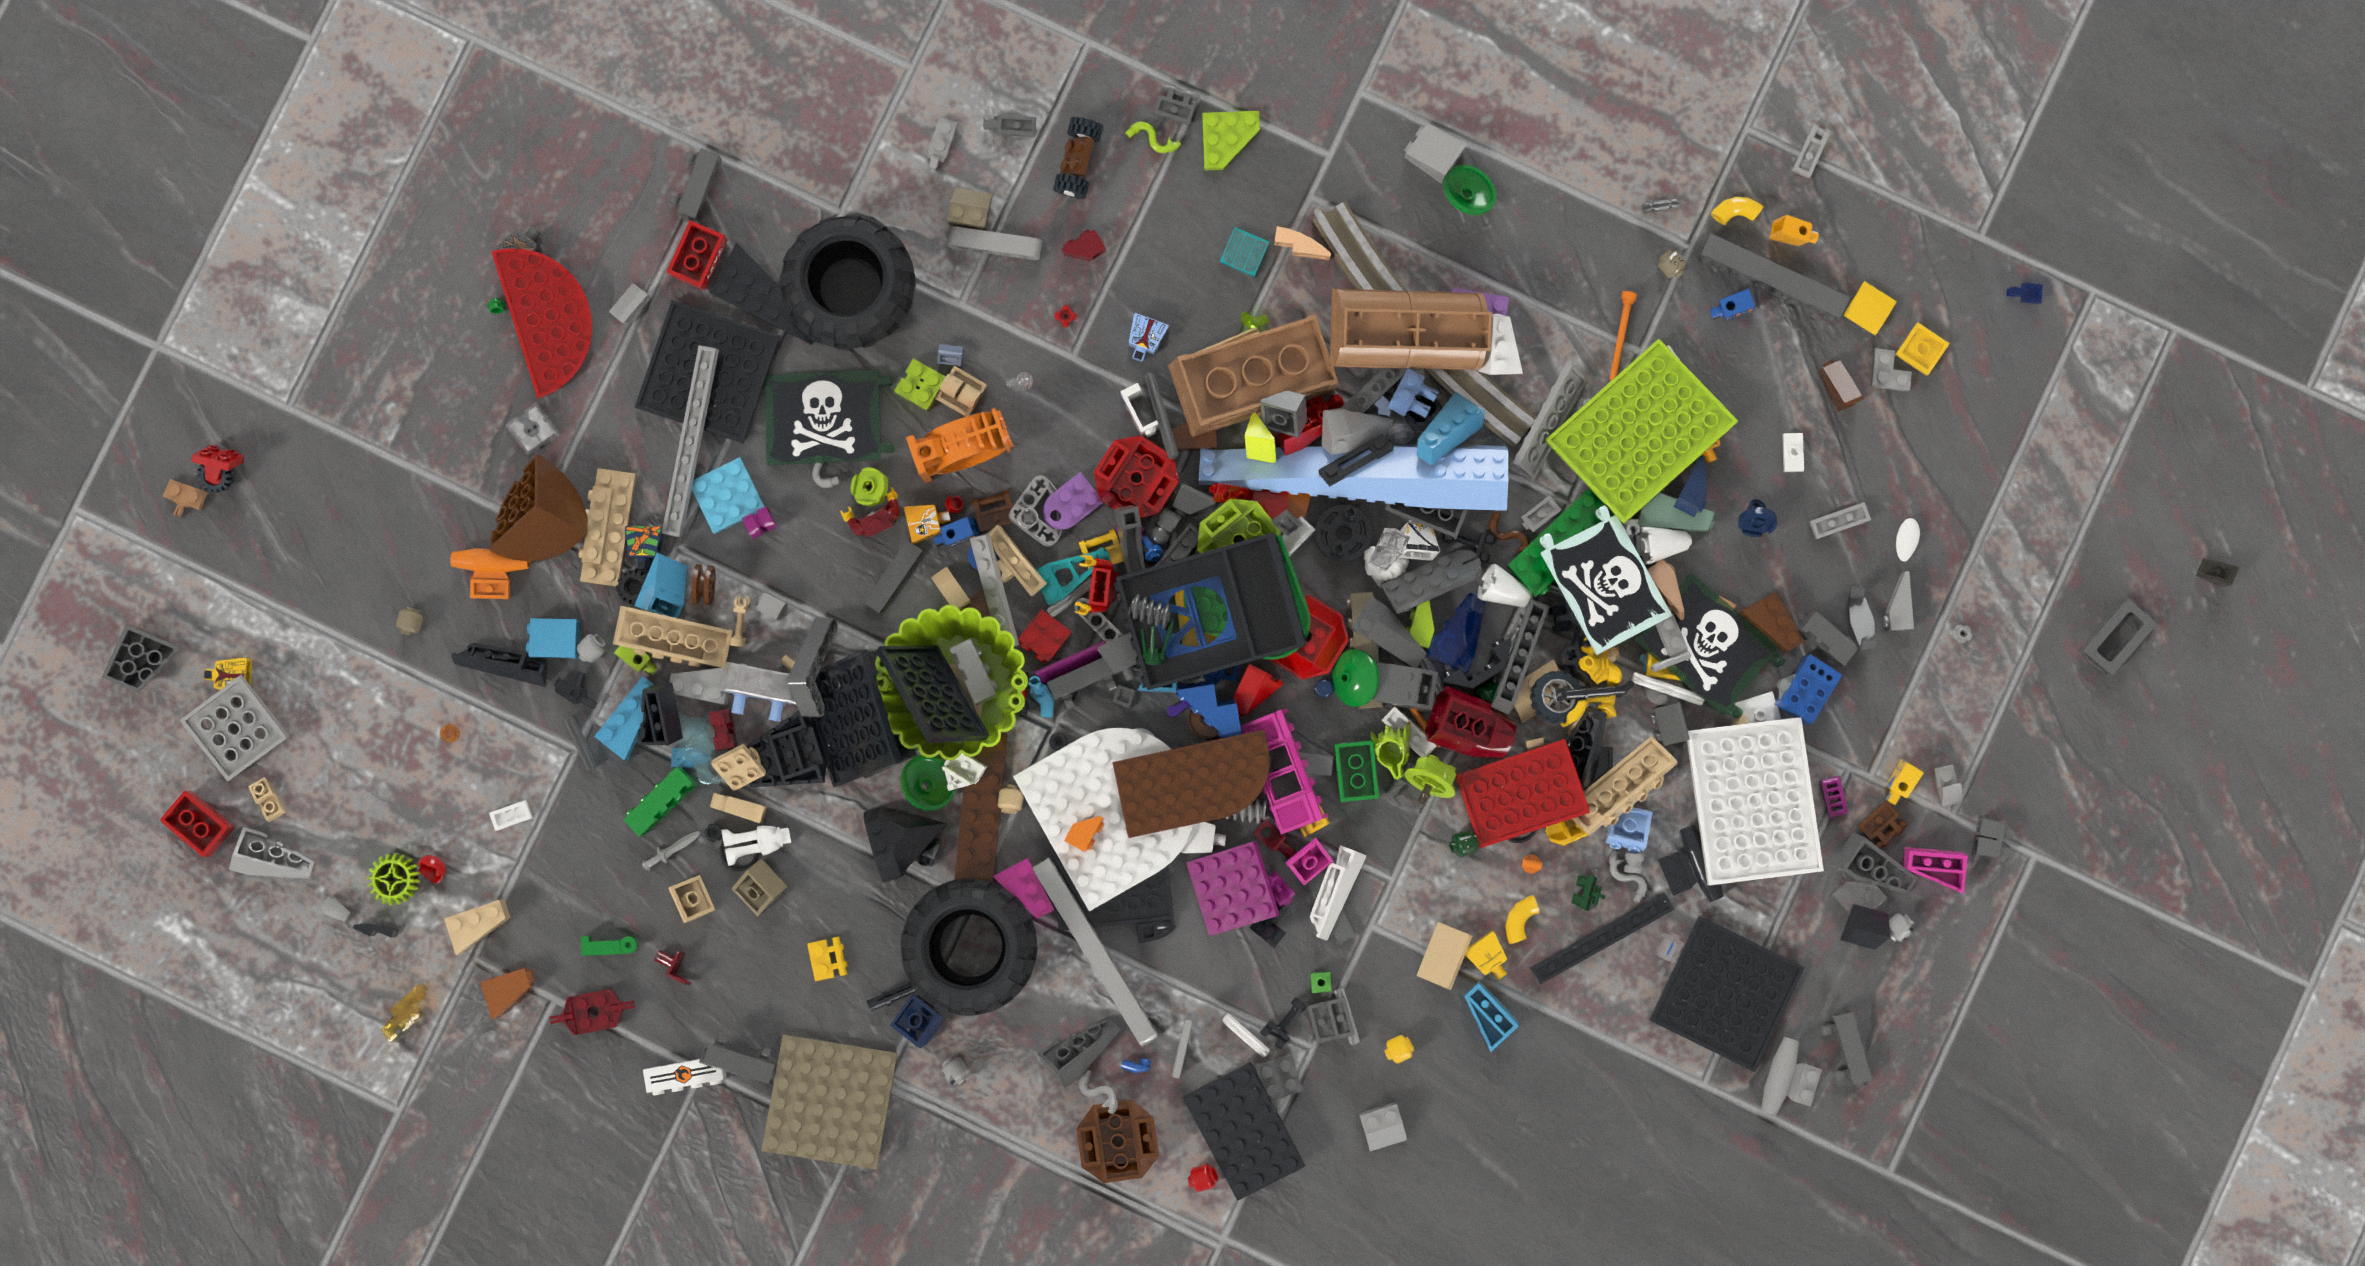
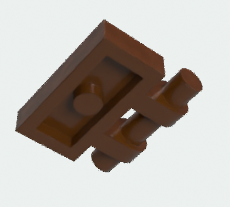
[1857,800,1907,849]

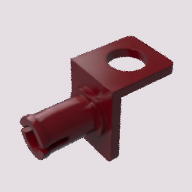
[1253,819,1296,859]
[654,950,692,985]

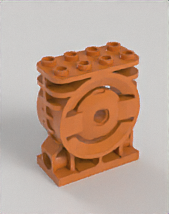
[906,408,1014,483]

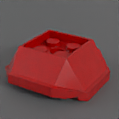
[1093,435,1179,519]
[1270,595,1349,680]

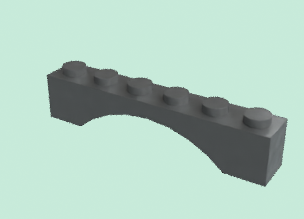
[1114,505,1146,574]

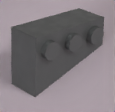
[1797,611,1859,667]

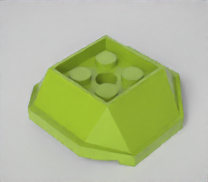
[1197,499,1281,553]

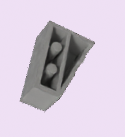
[949,639,999,706]
[669,668,730,705]

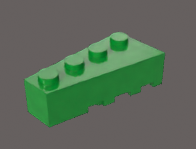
[624,767,699,837]

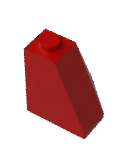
[1232,664,1283,717]

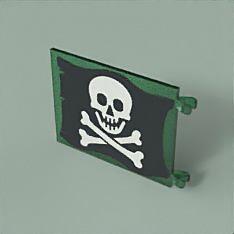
[765,370,895,466]
[1634,573,1785,719]

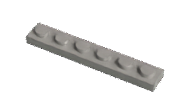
[970,534,1019,646]

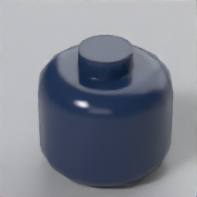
[1314,679,1333,698]

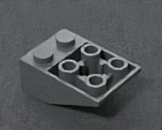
[1372,662,1438,712]

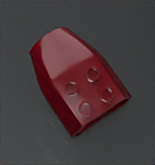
[1425,686,1517,758]

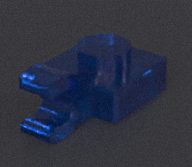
[2006,282,2043,304]

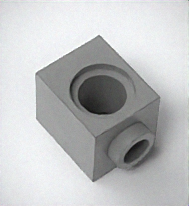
[755,592,787,621]

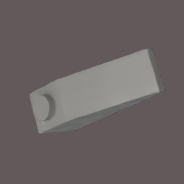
[1883,571,1914,631]

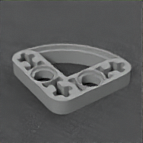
[1009,475,1062,547]

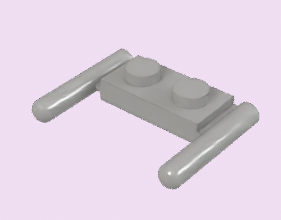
[1651,605,1691,672]

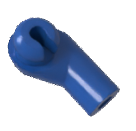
[1121,1058,1151,1073]

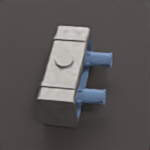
[719,662,796,722]

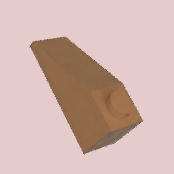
[1647,559,1684,620]

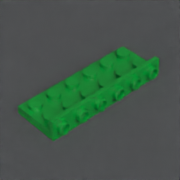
[1506,489,1614,597]

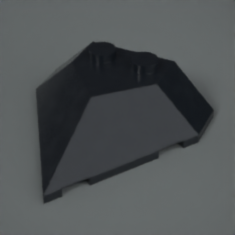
[864,807,947,883]

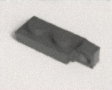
[983,115,1036,137]

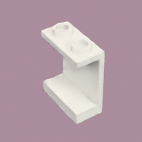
[1120,383,1159,438]

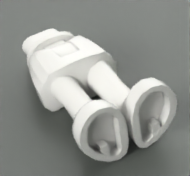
[721,825,791,866]

